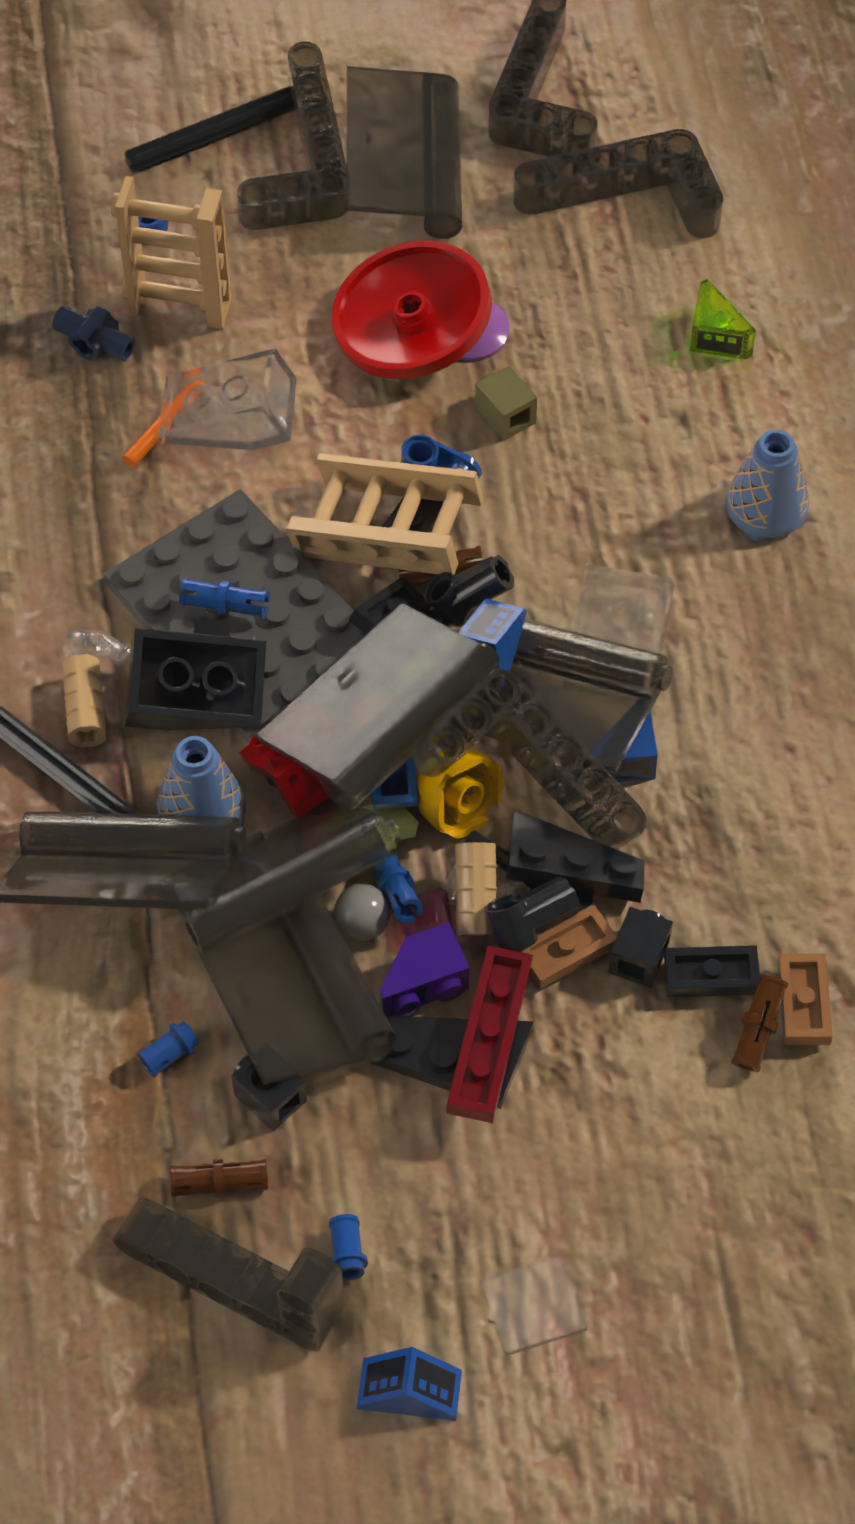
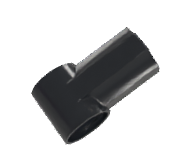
[424,555,514,627]
[484,876,580,952]

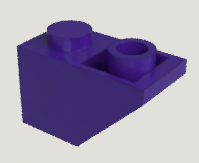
[379,922,470,1019]

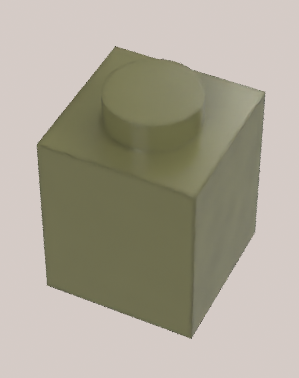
[475,366,537,441]

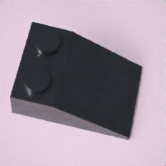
[125,628,267,730]

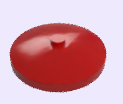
[331,240,492,379]

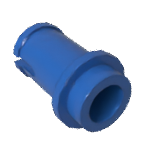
[137,1021,199,1078]
[329,1214,368,1281]

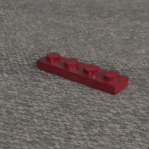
[446,945,533,1123]

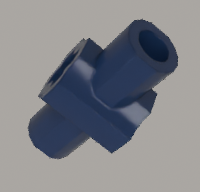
[52,305,135,362]

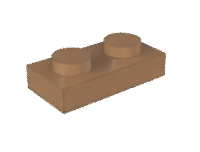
[519,904,617,989]
[778,954,833,1045]

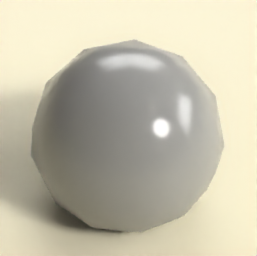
[333,884,391,941]

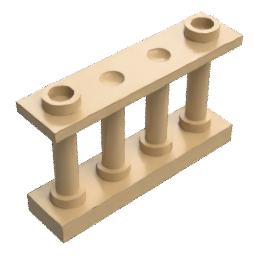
[111,176,232,330]
[286,453,484,575]

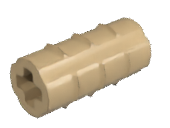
[62,654,106,748]
[454,842,498,937]

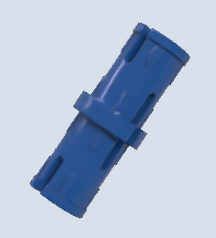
[179,578,270,618]
[368,846,423,923]

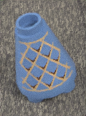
[725,430,810,542]
[156,736,246,849]

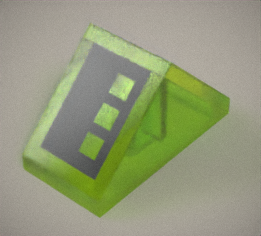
[690,279,756,359]

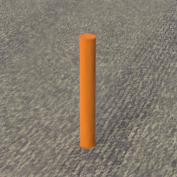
[122,376,208,468]

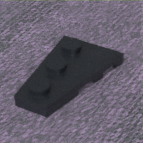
[506,809,645,903]

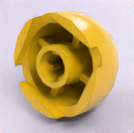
[417,746,504,839]

